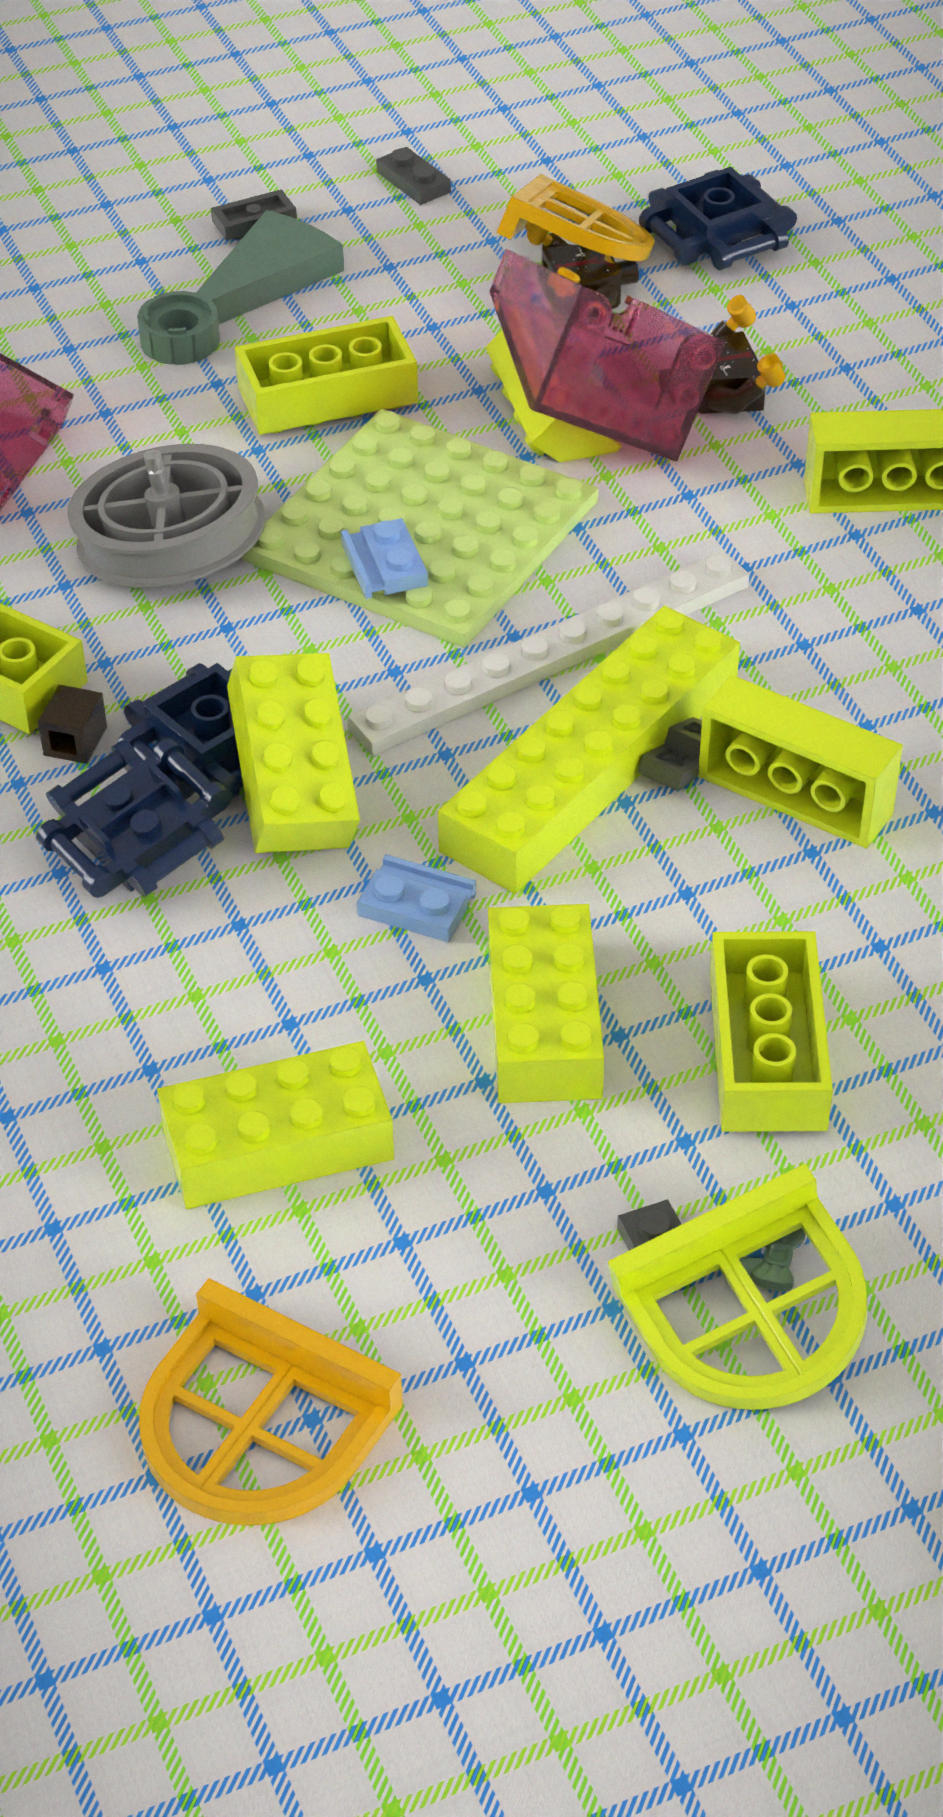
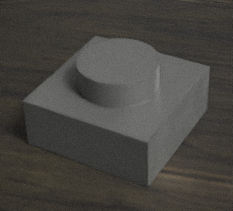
[617,1199,682,1250]

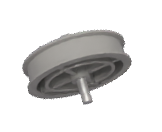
[68,444,266,588]

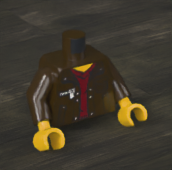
[525,222,639,323]
[663,295,785,414]

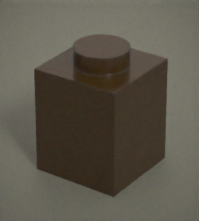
[38,684,107,764]

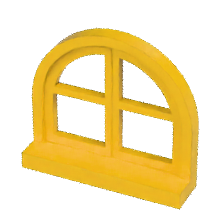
[496,174,655,261]
[139,1278,403,1526]

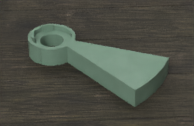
[137,210,344,365]

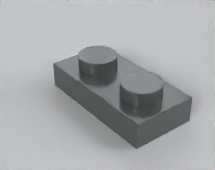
[376,147,451,205]
[211,189,297,241]

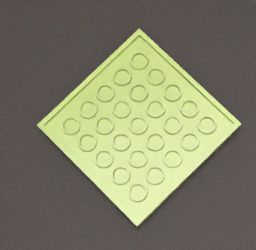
[242,409,598,648]

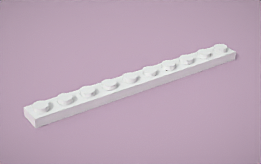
[348,550,750,756]

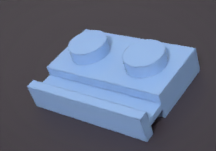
[341,518,428,599]
[357,854,476,943]

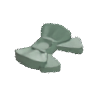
[739,1228,805,1291]

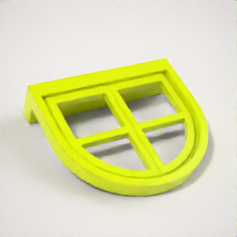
[608,1164,868,1410]

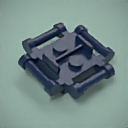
[639,167,797,270]
[117,663,244,800]
[36,738,232,898]

